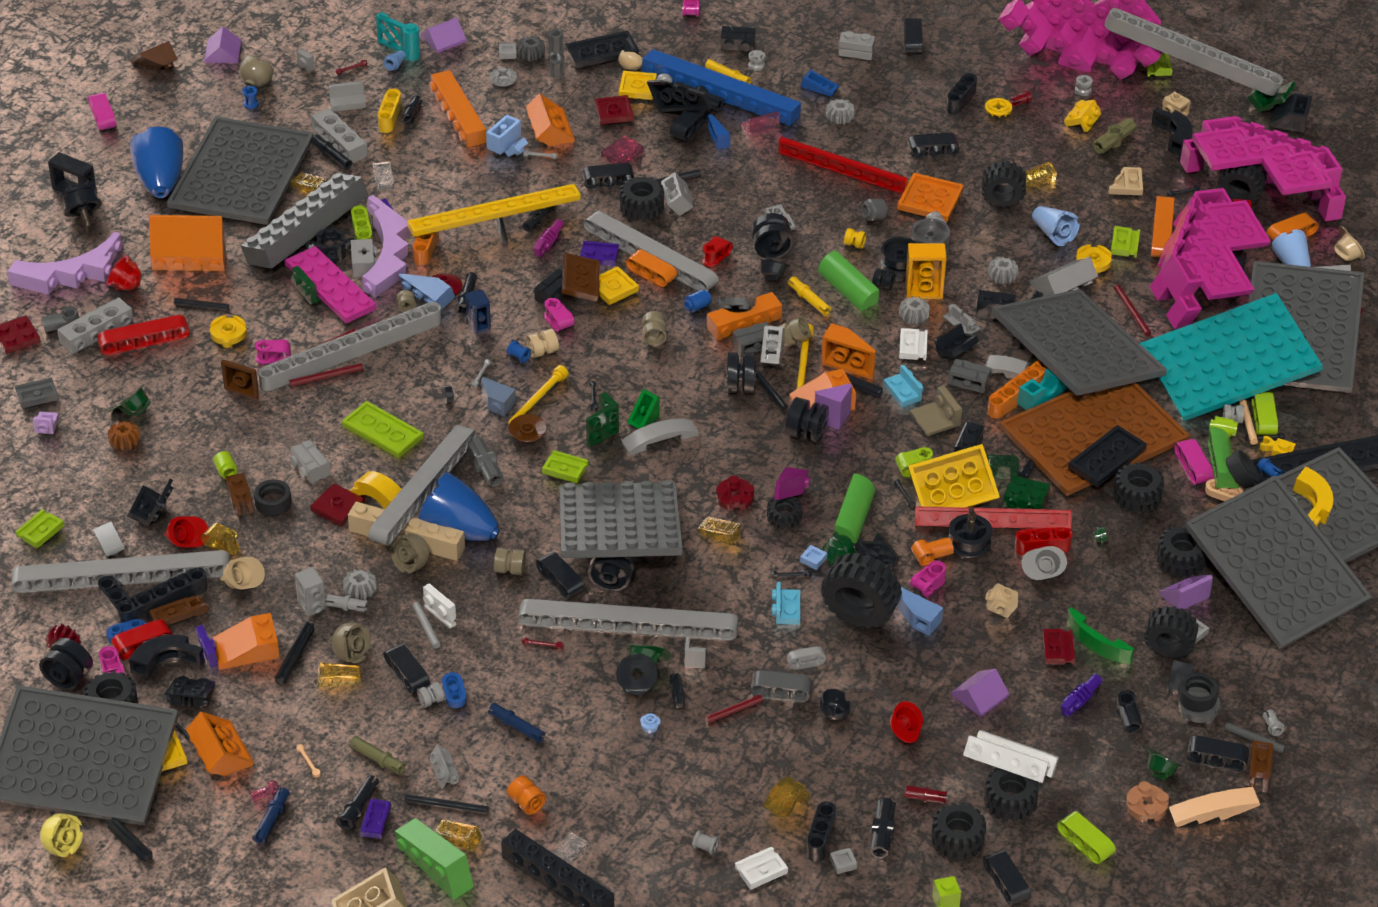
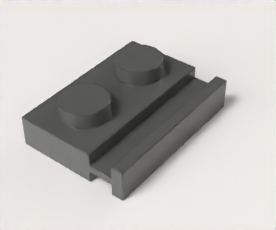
[15,377,59,408]

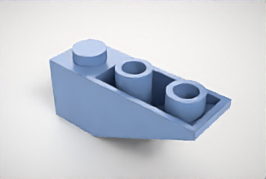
[399,274,455,310]
[896,587,943,636]

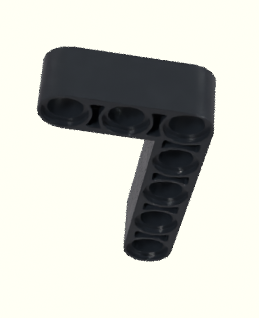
[98,567,208,623]

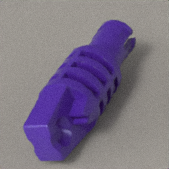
[1061,674,1103,717]

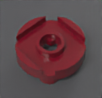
[716,475,754,511]

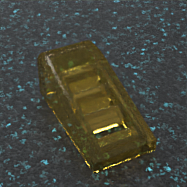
[1025,162,1057,188]
[290,173,328,194]
[697,517,741,545]
[317,662,361,687]
[434,819,482,852]

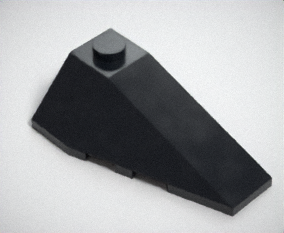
[647,80,712,112]

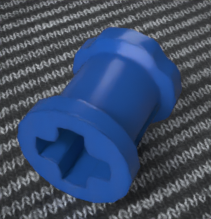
[242,86,259,109]
[507,340,531,363]

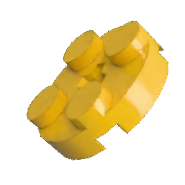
[1075,244,1112,275]
[210,315,247,348]

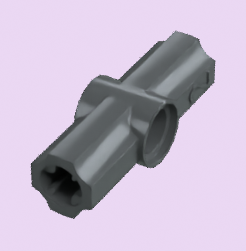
[548,29,565,78]
[468,437,504,487]

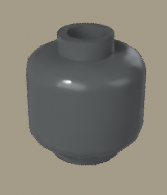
[861,198,888,222]

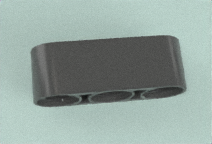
[750,670,812,702]

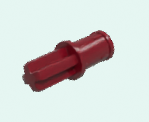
[904,786,947,805]

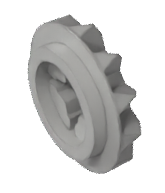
[490,67,517,86]

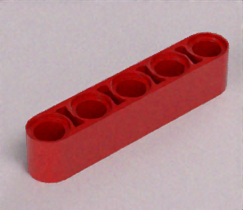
[97,315,190,355]

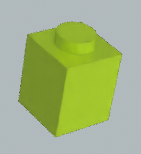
[932,876,961,907]

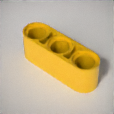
[377,89,402,133]

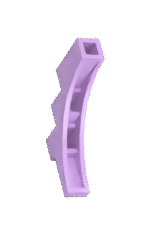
[7,232,123,295]

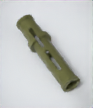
[349,736,406,775]

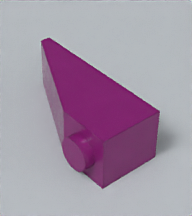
[774,467,811,500]

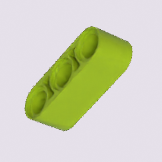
[351,205,373,242]
[1252,392,1278,435]
[1057,811,1116,864]

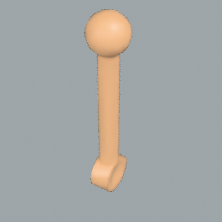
[296,744,321,778]

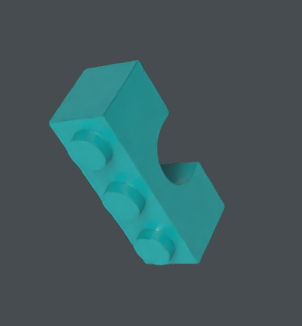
[1017,368,1068,410]

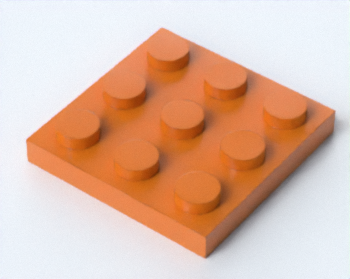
[897,173,964,222]

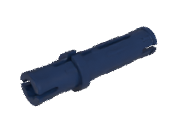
[488,702,545,743]
[252,787,290,844]

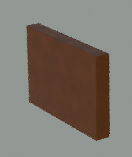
[562,253,600,301]

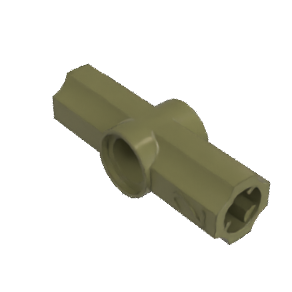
[1092,117,1137,154]

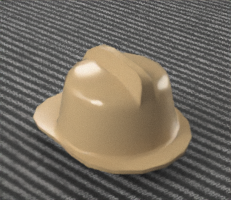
[1334,226,1365,261]
[220,557,265,590]

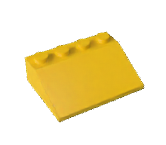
[908,444,1000,508]

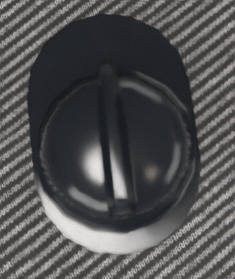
[753,256,790,281]

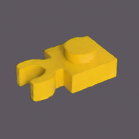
[1259,436,1296,455]

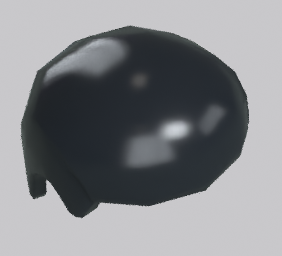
[819,689,850,721]

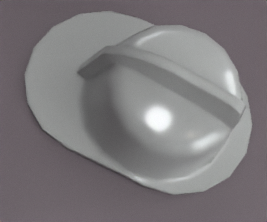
[1021,546,1067,580]

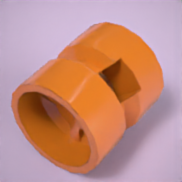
[507,775,546,815]

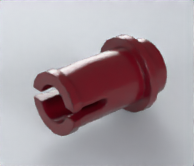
[1009,91,1033,108]

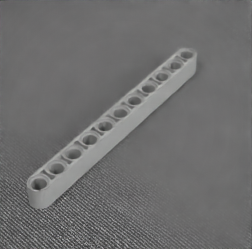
[1104,8,1283,96]
[258,302,442,391]
[368,425,476,545]
[11,550,231,593]
[518,599,738,641]

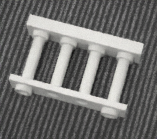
[963,730,1059,783]

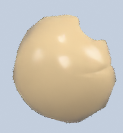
[618,50,643,72]

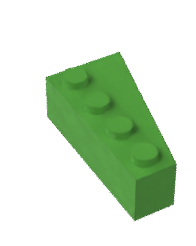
[395,818,474,900]

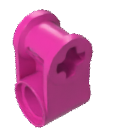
[682,0,700,17]
[544,298,575,332]
[255,339,291,365]
[910,561,946,597]
[99,646,125,675]

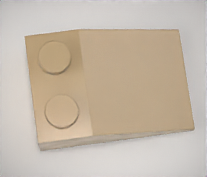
[331,867,407,907]

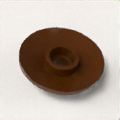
[508,414,547,442]

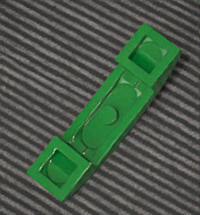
[1067,607,1134,665]

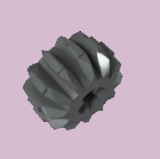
[517,35,545,62]

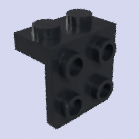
[127,478,174,527]

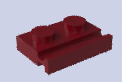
[1042,629,1075,665]

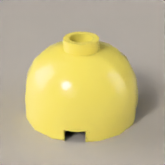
[40,813,83,857]

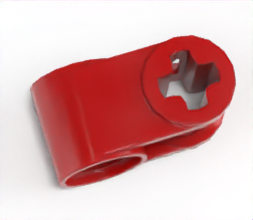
[702,236,733,267]

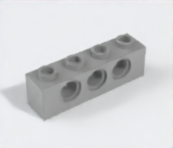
[311,108,368,163]
[57,298,134,354]

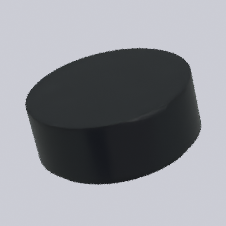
[441,385,454,404]

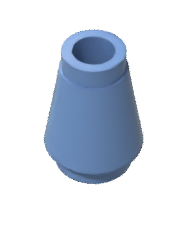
[384,50,406,71]

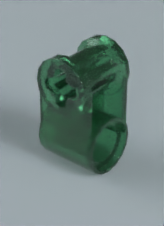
[986,454,1020,480]

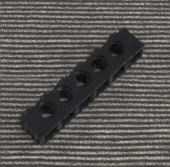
[501,828,615,907]

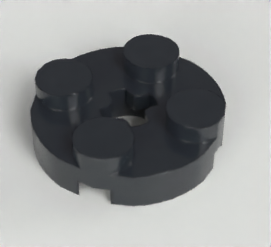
[616,653,657,695]

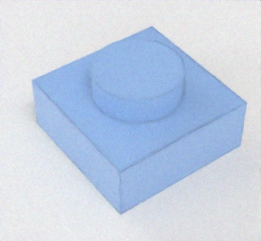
[504,138,528,157]
[800,545,827,570]

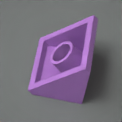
[420,17,466,53]
[204,26,242,63]
[815,383,852,429]
[1159,575,1213,609]
[951,669,1009,717]

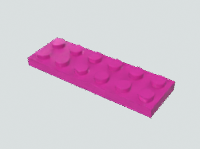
[285,246,377,323]

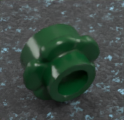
[1093,526,1108,545]

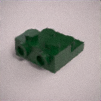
[1003,476,1050,509]

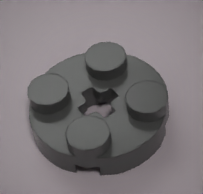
[718,297,754,310]
[1178,687,1220,724]

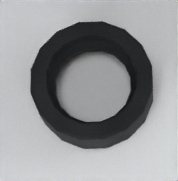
[1226,450,1260,488]
[254,479,292,516]
[1178,672,1219,712]

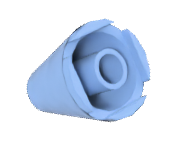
[1032,206,1079,246]
[1272,230,1311,267]

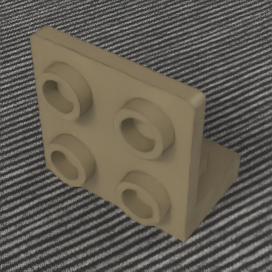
[910,385,962,436]

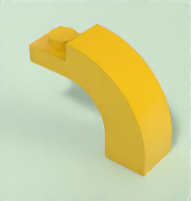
[1293,466,1333,527]
[349,471,402,509]

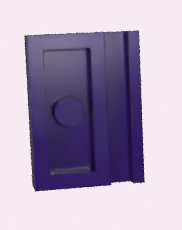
[580,241,619,266]

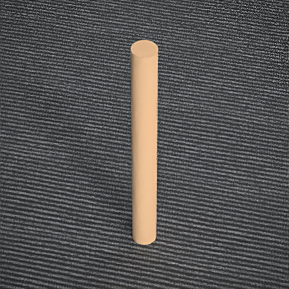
[1239,399,1258,445]

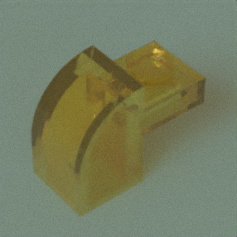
[763,776,811,817]

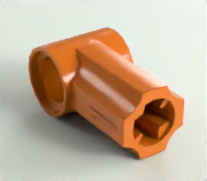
[911,538,954,566]

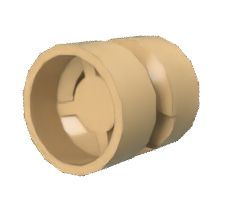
[526,328,559,359]

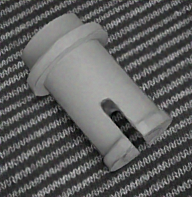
[1262,710,1284,736]

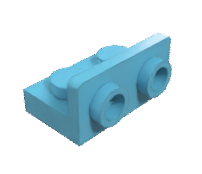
[883,365,923,408]
[772,582,800,625]

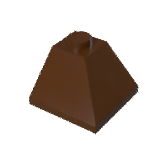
[130,41,178,69]
[221,360,259,400]

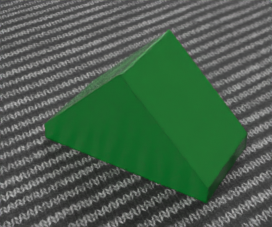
[627,389,660,429]

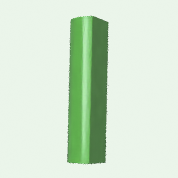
[817,250,879,311]
[1207,427,1239,488]
[835,473,875,544]

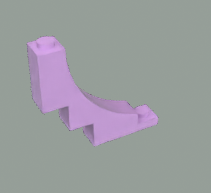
[362,195,410,298]

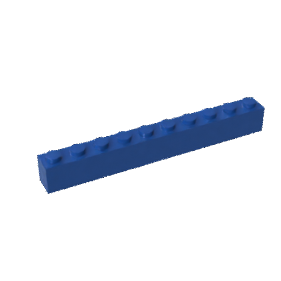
[642,49,801,126]

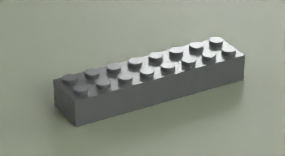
[241,173,368,269]

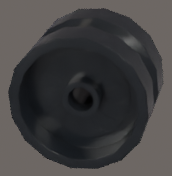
[751,213,793,259]
[880,237,917,282]
[727,352,756,393]
[587,556,636,591]
[39,638,93,691]

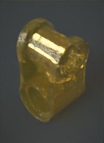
[201,522,240,555]

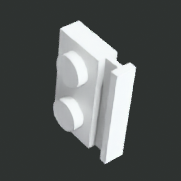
[899,328,928,360]
[423,583,456,629]
[735,847,788,890]

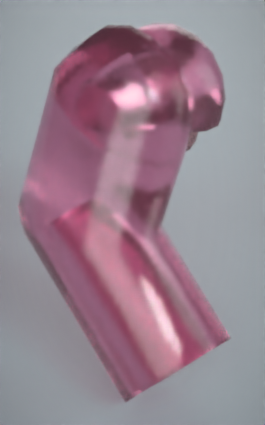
[250,780,280,803]

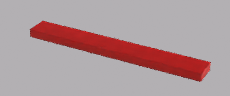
[778,136,908,194]
[915,506,1072,530]

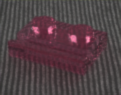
[601,135,643,164]

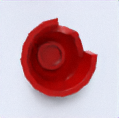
[106,255,142,291]

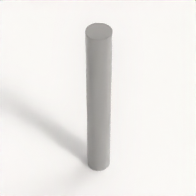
[412,602,441,649]

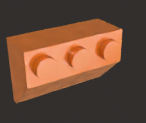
[526,93,575,146]
[186,712,254,776]

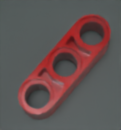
[1014,527,1072,556]
[111,619,172,660]

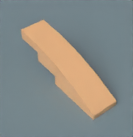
[1169,787,1260,828]

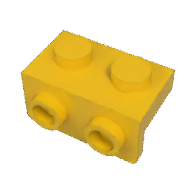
[1064,99,1101,132]

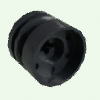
[785,397,829,443]

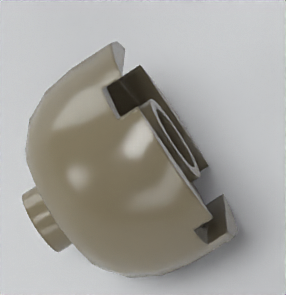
[239,56,274,88]
[391,533,429,574]
[332,622,371,664]

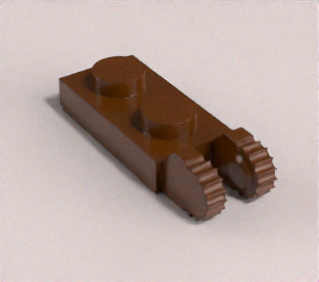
[225,473,254,516]
[149,595,209,625]
[1249,740,1274,792]

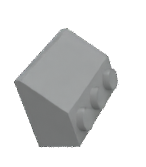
[1029,257,1098,296]

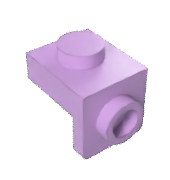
[33,412,59,434]

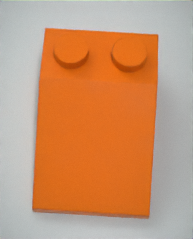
[821,323,876,380]
[789,368,856,410]
[212,613,280,669]

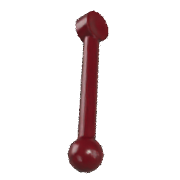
[335,60,367,75]
[521,637,563,650]

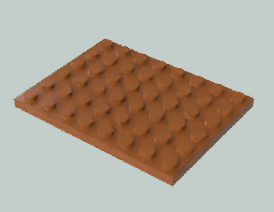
[999,382,1190,496]

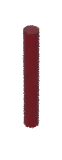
[705,694,763,724]

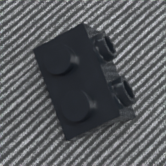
[934,323,979,359]
[854,533,900,572]

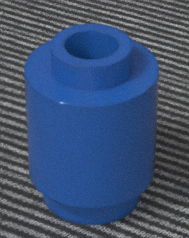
[684,290,712,313]

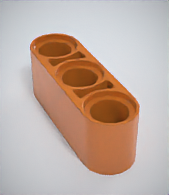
[1266,213,1319,241]
[413,231,439,265]
[626,249,678,287]

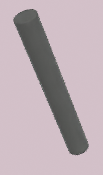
[1225,722,1286,754]

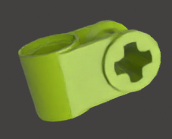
[895,447,933,477]

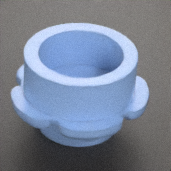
[640,713,661,733]

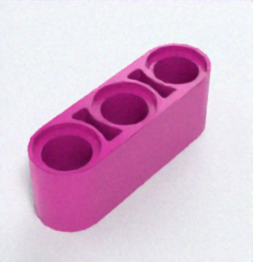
[88,92,117,131]
[1174,439,1214,485]

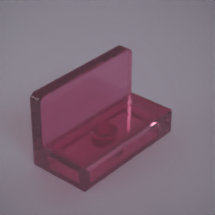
[741,111,780,138]

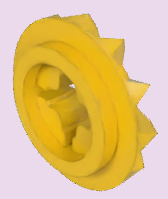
[985,98,1012,118]

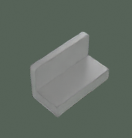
[329,81,366,112]

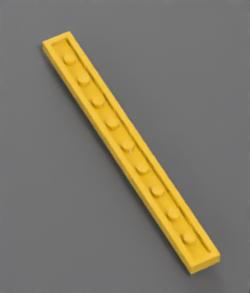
[407,184,581,237]

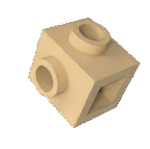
[1162,92,1191,116]
[985,583,1018,618]

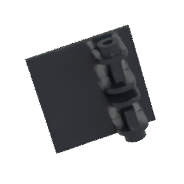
[165,676,215,708]

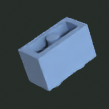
[486,115,521,155]

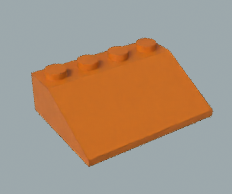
[149,215,227,272]

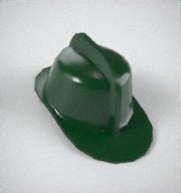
[108,384,151,416]
[822,532,856,565]
[625,644,672,672]
[1142,746,1182,781]

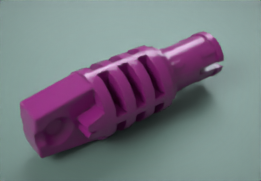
[533,219,564,258]

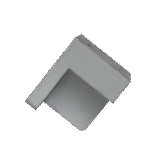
[685,637,706,668]

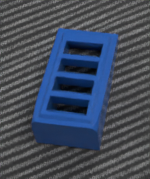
[800,69,839,97]
[708,114,731,149]

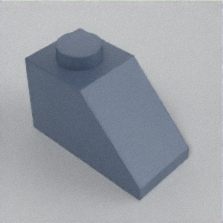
[481,377,516,417]

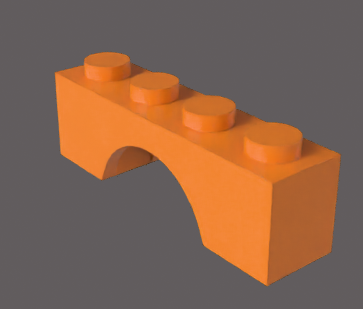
[707,292,782,340]

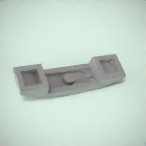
[622,419,699,455]

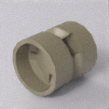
[642,311,667,346]
[778,316,811,348]
[494,547,526,576]

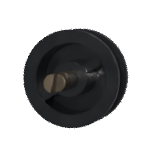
[58,182,102,233]
[948,507,992,559]

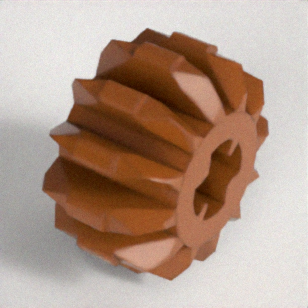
[107,420,141,452]

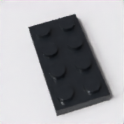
[565,30,639,69]
[1068,425,1147,487]

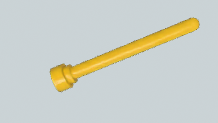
[796,323,814,389]
[508,365,569,424]

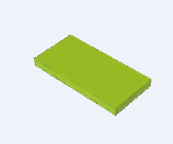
[341,401,424,458]

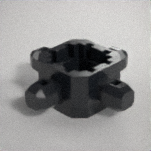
[306,226,356,264]

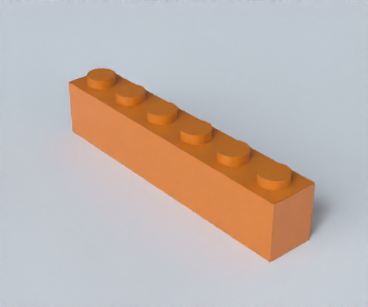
[429,70,487,148]

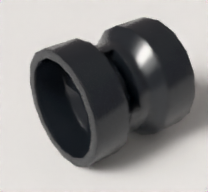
[872,268,896,290]

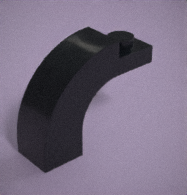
[1151,107,1193,156]
[129,634,205,678]

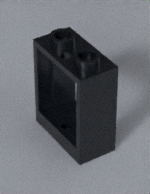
[48,152,97,193]

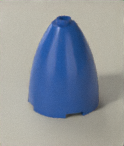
[130,127,183,198]
[418,472,500,542]

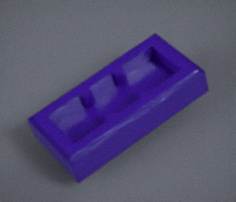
[196,625,218,668]
[360,799,392,839]

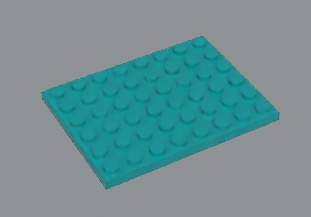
[1140,293,1323,422]

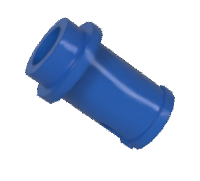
[1257,458,1283,477]

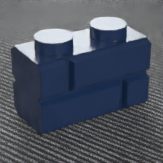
[465,289,491,334]

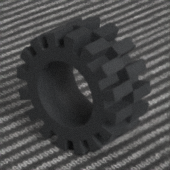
[767,497,802,530]

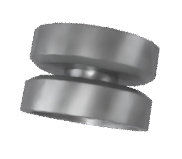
[911,218,951,257]

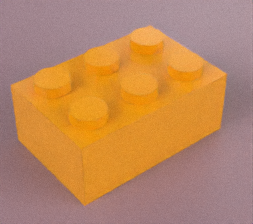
[905,243,946,299]

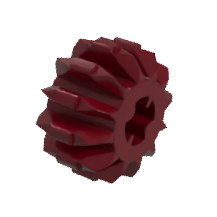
[45,623,82,648]

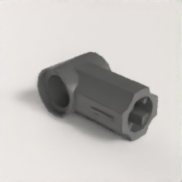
[42,306,79,333]

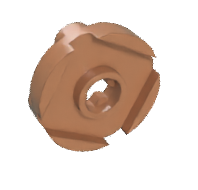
[1126,781,1169,822]

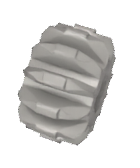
[826,98,855,126]
[987,257,1019,285]
[899,296,930,326]
[343,568,377,600]

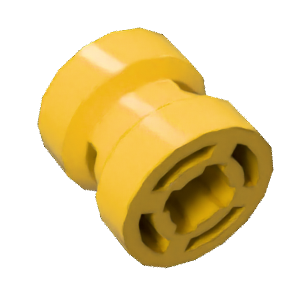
[844,228,866,249]

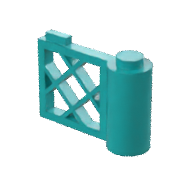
[376,12,421,61]

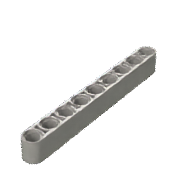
[583,211,719,291]

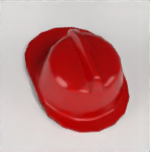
[164,516,210,548]
[890,701,923,743]

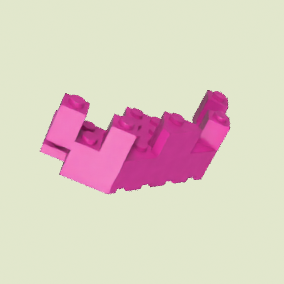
[998,0,1162,80]
[1180,116,1346,221]
[1149,188,1271,329]

